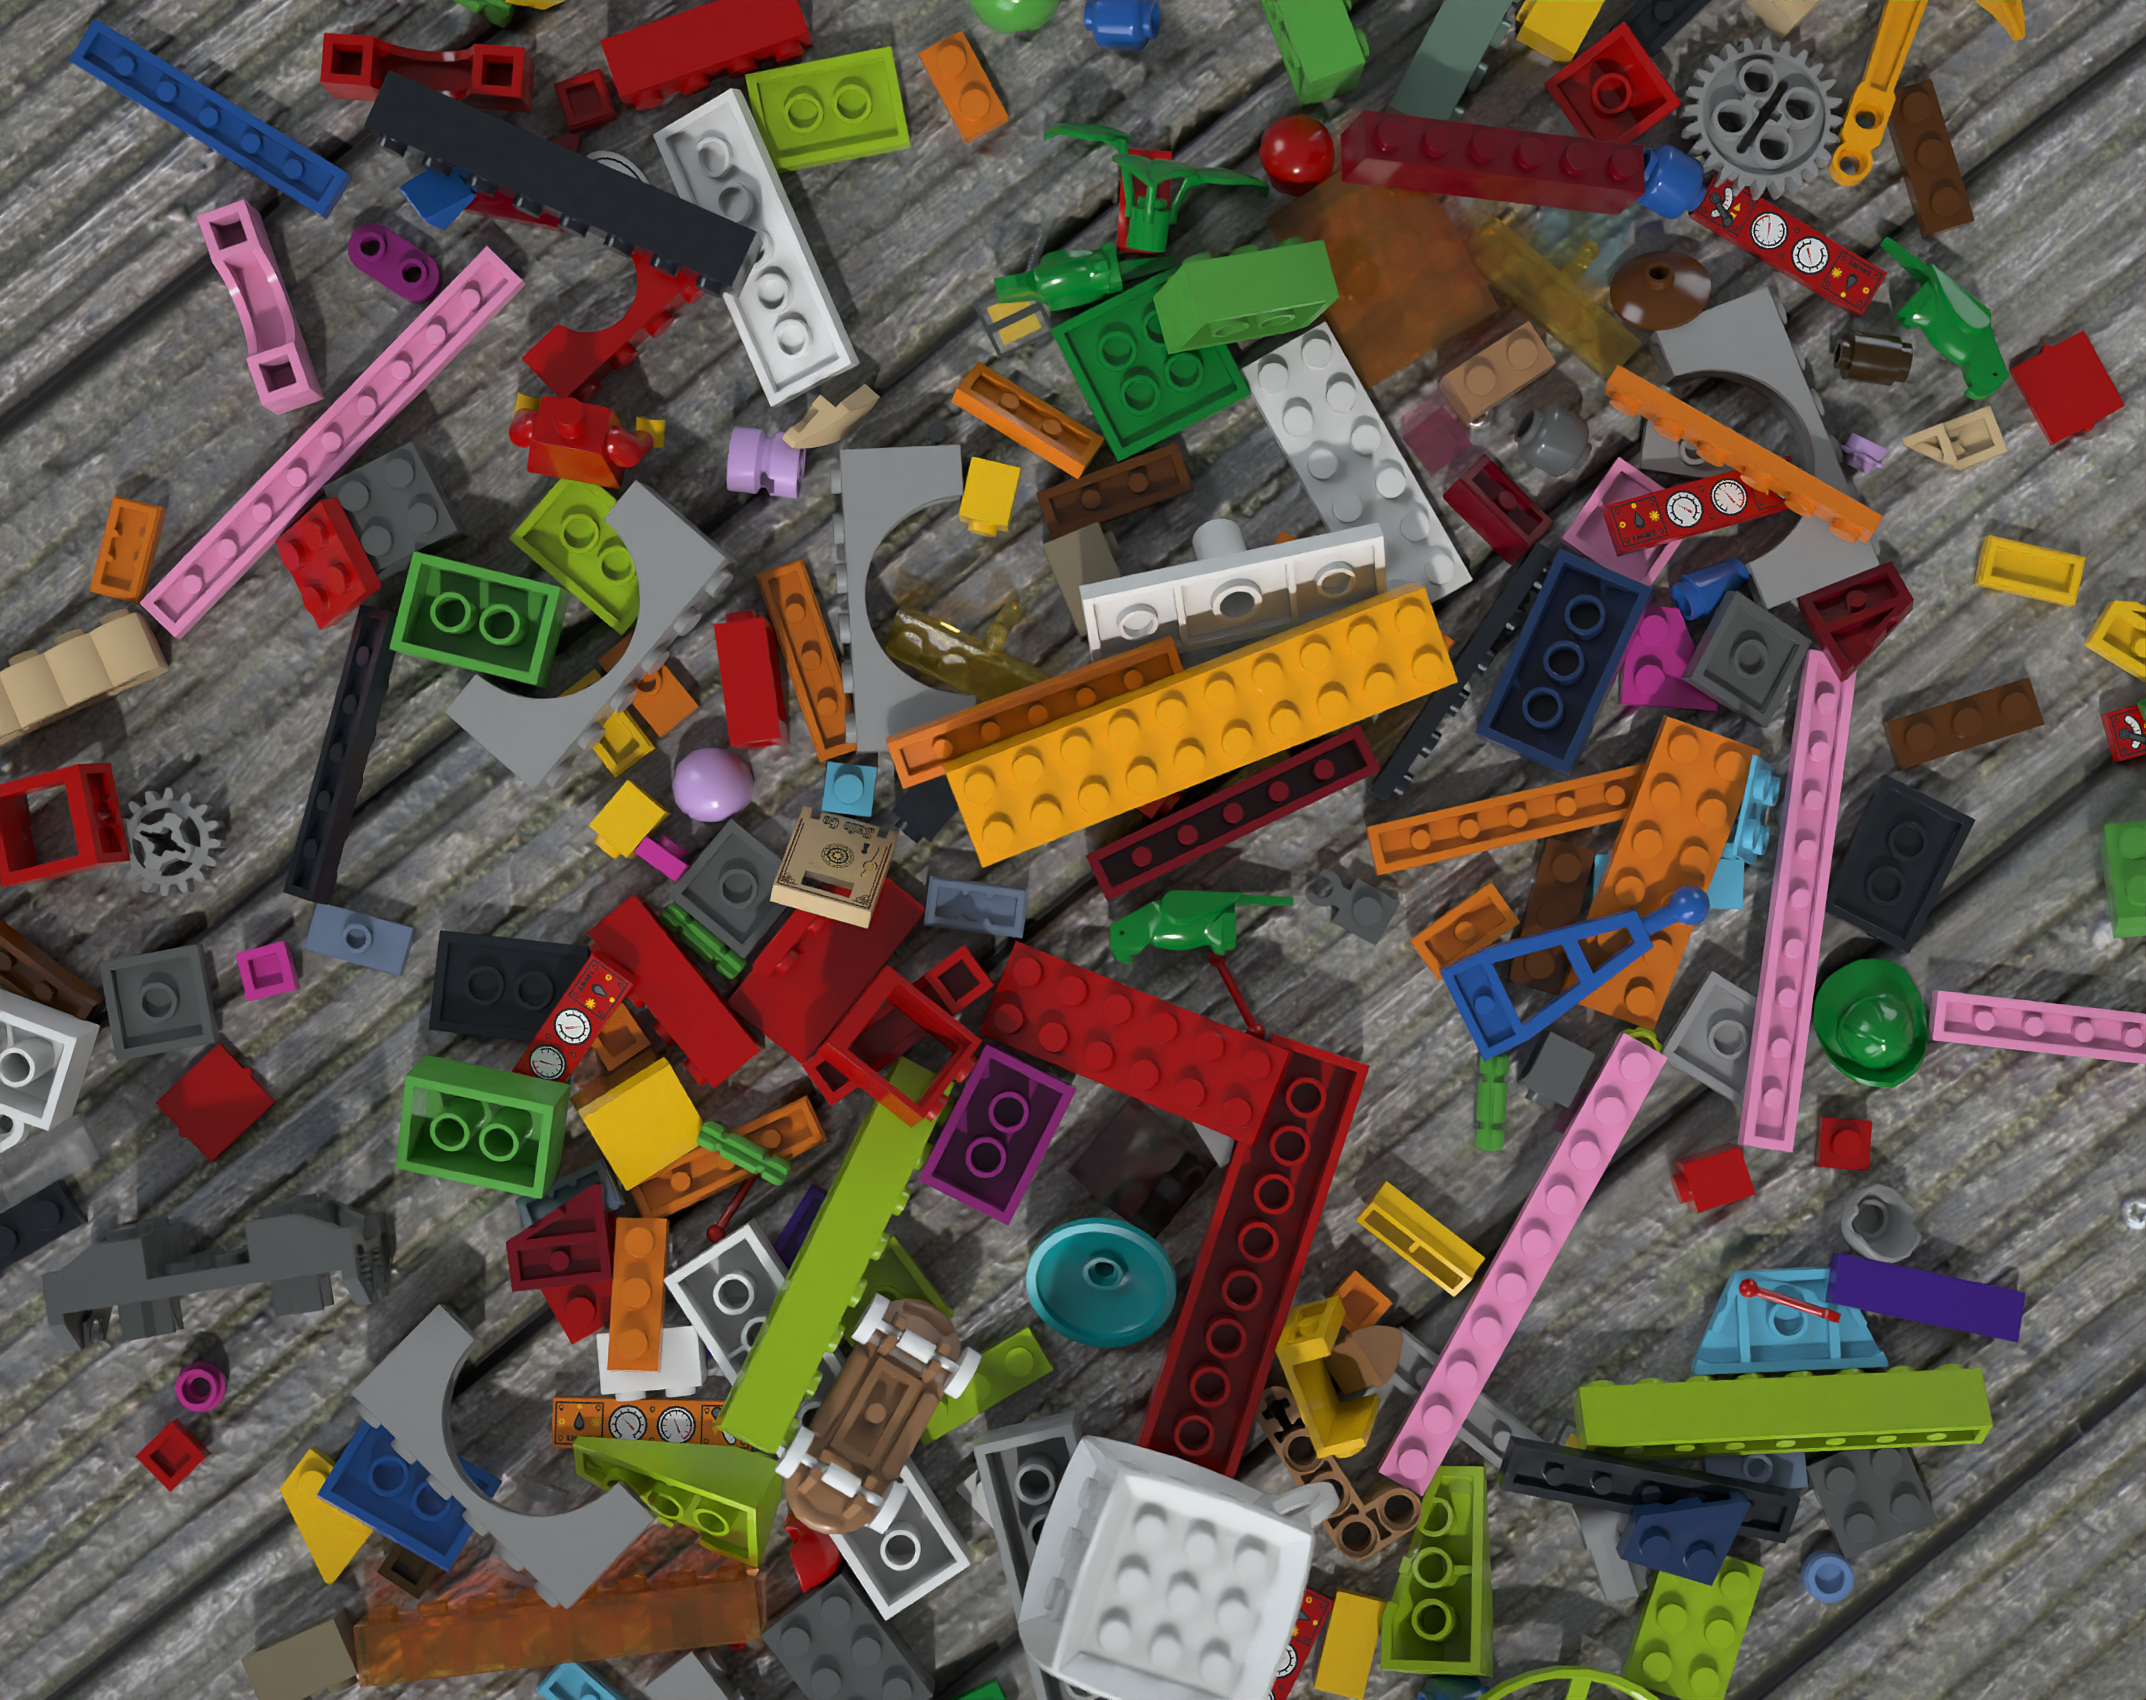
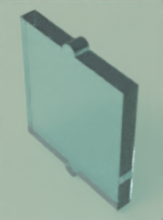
[1529,204,1638,287]

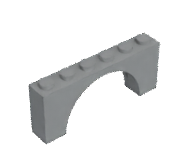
[1647,286,1880,610]
[829,444,976,754]
[445,480,738,791]
[351,1304,659,1610]

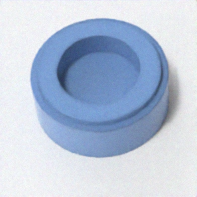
[1800,1549,1854,1603]

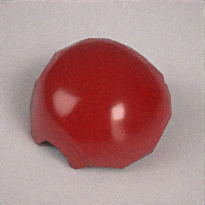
[1259,114,1336,197]
[784,1511,841,1594]

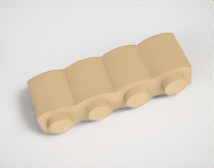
[0,609,170,747]

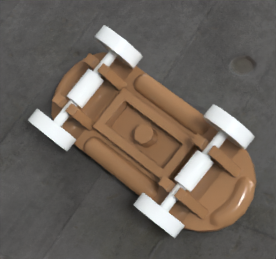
[774,1292,982,1535]

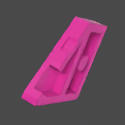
[1618,606,1718,712]

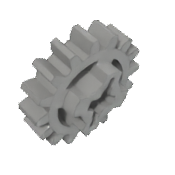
[119,788,227,896]

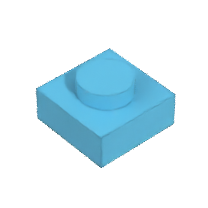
[822,762,878,817]

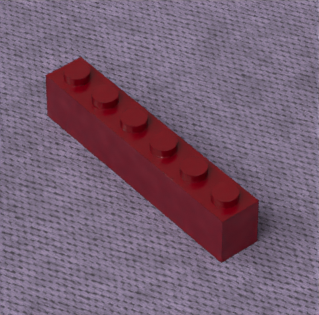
[1341,110,1645,215]
[1085,725,1381,901]

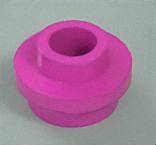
[175,1361,227,1412]

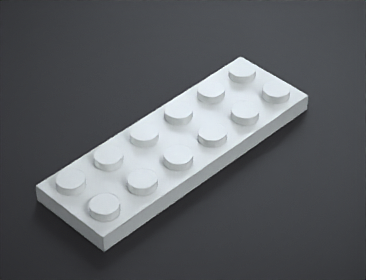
[653,88,860,407]
[1239,321,1473,604]

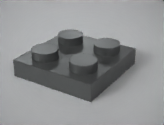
[1681,591,1812,728]
[668,818,809,959]
[99,944,220,1061]
[1806,1447,1937,1559]

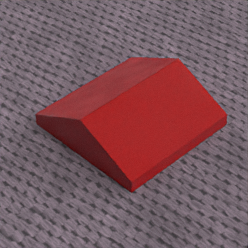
[1544,21,1683,144]

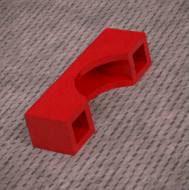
[320,33,535,113]
[522,252,705,403]
[801,945,995,1106]

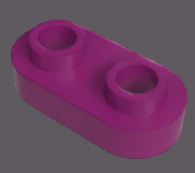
[348,224,443,304]

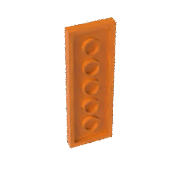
[1557,715,1762,1031]

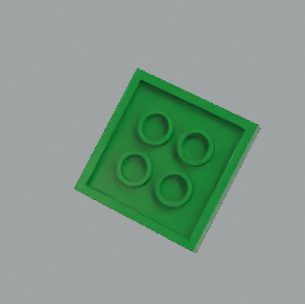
[1050,262,1251,463]

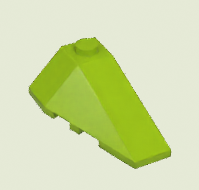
[573,1436,783,1568]
[1381,1466,1494,1678]

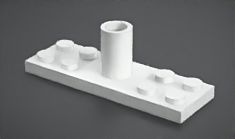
[1079,519,1387,663]

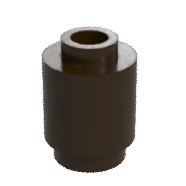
[1833,330,1913,386]

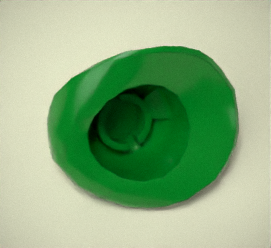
[1814,959,1928,1088]

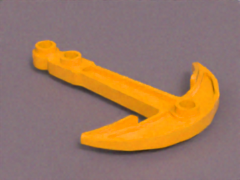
[1828,0,2025,186]

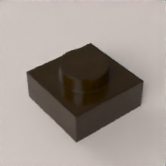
[377,1543,440,1600]

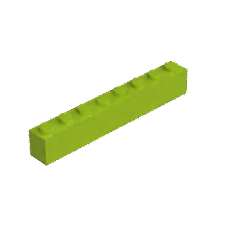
[713,1056,955,1454]
[1573,1364,1993,1460]

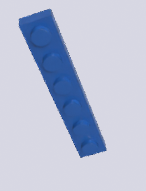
[69,19,352,220]

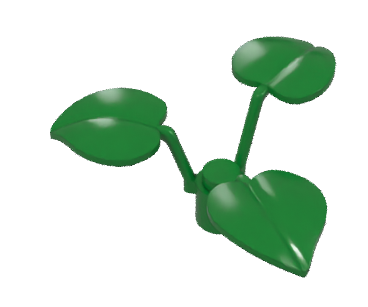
[1044,123,1269,252]

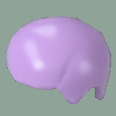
[672,748,754,822]

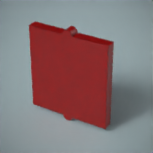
[2009,330,2125,446]
[155,1043,277,1162]

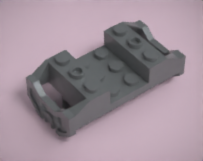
[41,1193,393,1352]

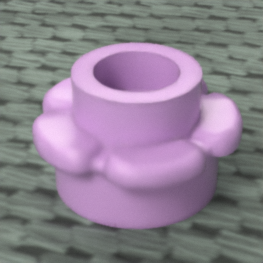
[1840,432,1888,474]

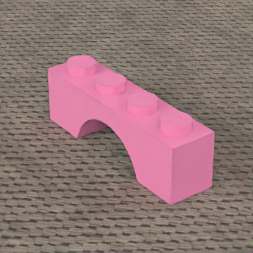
[196,200,324,415]

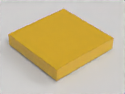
[578,1057,704,1191]

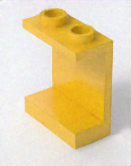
[1275,1295,1380,1459]

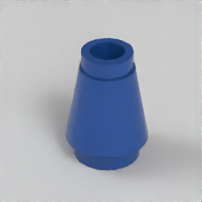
[1671,557,1749,620]

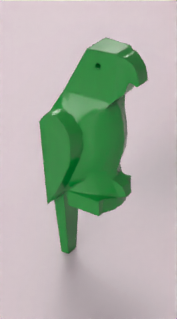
[1880,236,2009,400]
[994,242,1176,311]
[1109,890,1293,965]

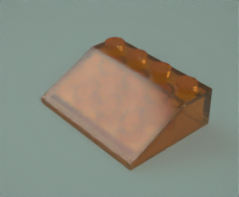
[1266,170,1500,391]

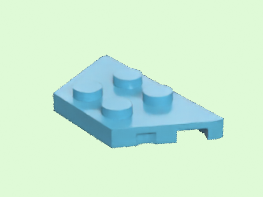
[1691,1266,1888,1375]

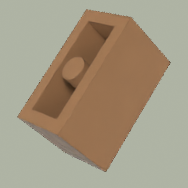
[1438,321,1556,426]

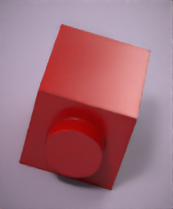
[1671,1143,1756,1213]

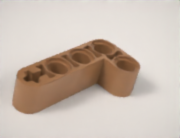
[1255,1379,1422,1560]

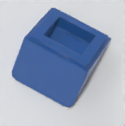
[399,170,477,231]

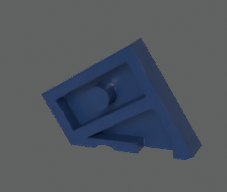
[1616,1491,1751,1586]

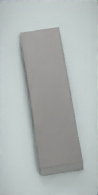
[1389,1325,1546,1469]

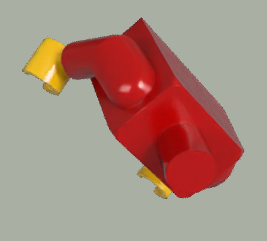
[509,392,666,490]

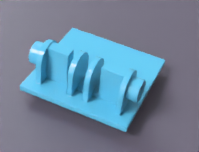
[1720,755,1780,865]

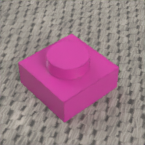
[634,834,692,882]
[235,941,301,1002]

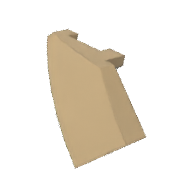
[782,384,880,449]
[1901,405,2008,471]

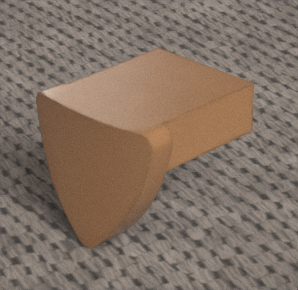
[1322,1325,1403,1395]

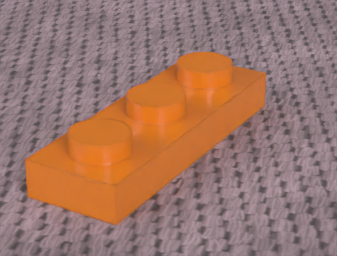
[951,361,1105,479]
[607,1217,670,1373]

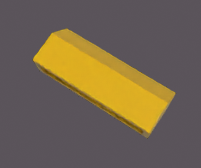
[1356,1179,1485,1297]

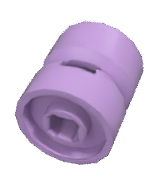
[727,426,806,499]

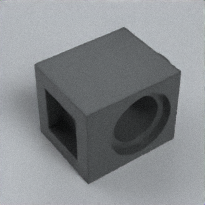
[1517,1030,1596,1111]

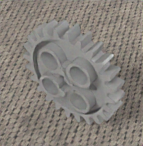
[1679,37,1844,200]

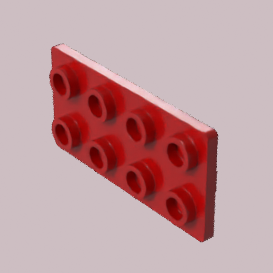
[728,876,926,1064]

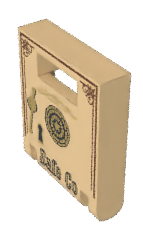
[770,805,899,929]

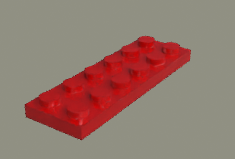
[979,941,1293,1147]

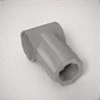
[1572,1505,1648,1601]

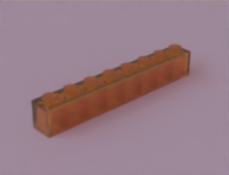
[353,1563,766,1688]

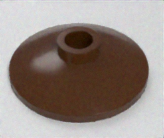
[1610,251,1711,331]

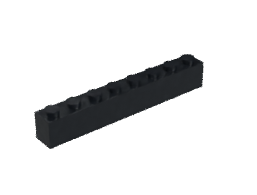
[364,70,763,299]

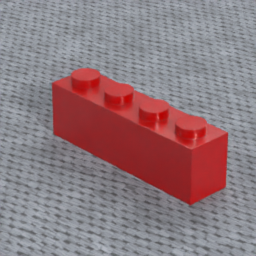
[600,0,813,111]
[587,895,765,1089]

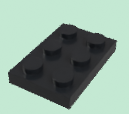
[1825,775,1976,953]
[428,930,591,1041]

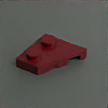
[1798,561,1914,682]
[506,1181,614,1292]

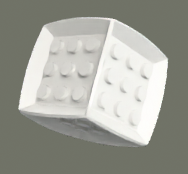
[1018,1435,1340,1700]

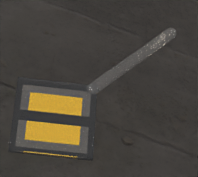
[972,192,1061,360]

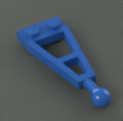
[1439,885,1710,1061]

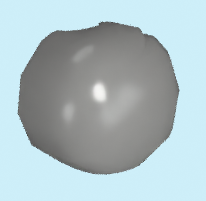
[1840,1184,1921,1263]

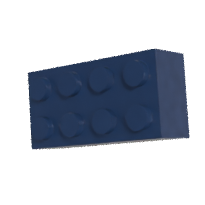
[1475,548,1654,779]

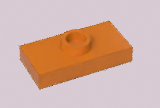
[89,495,167,605]
[597,629,700,738]

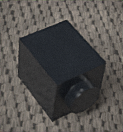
[892,775,960,844]

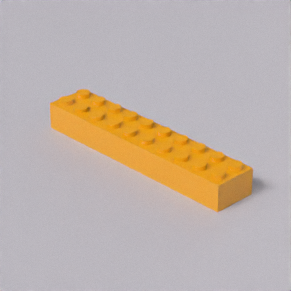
[942,582,1458,868]

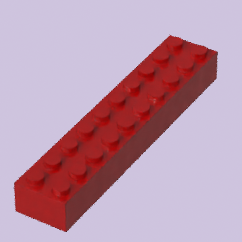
[1134,1032,1370,1479]

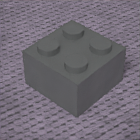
[322,441,469,582]

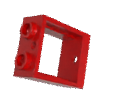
[714,610,790,751]
[0,763,130,887]
[816,965,982,1128]

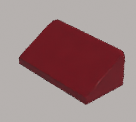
[1443,453,1554,565]

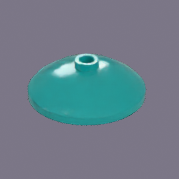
[1026,1218,1177,1347]

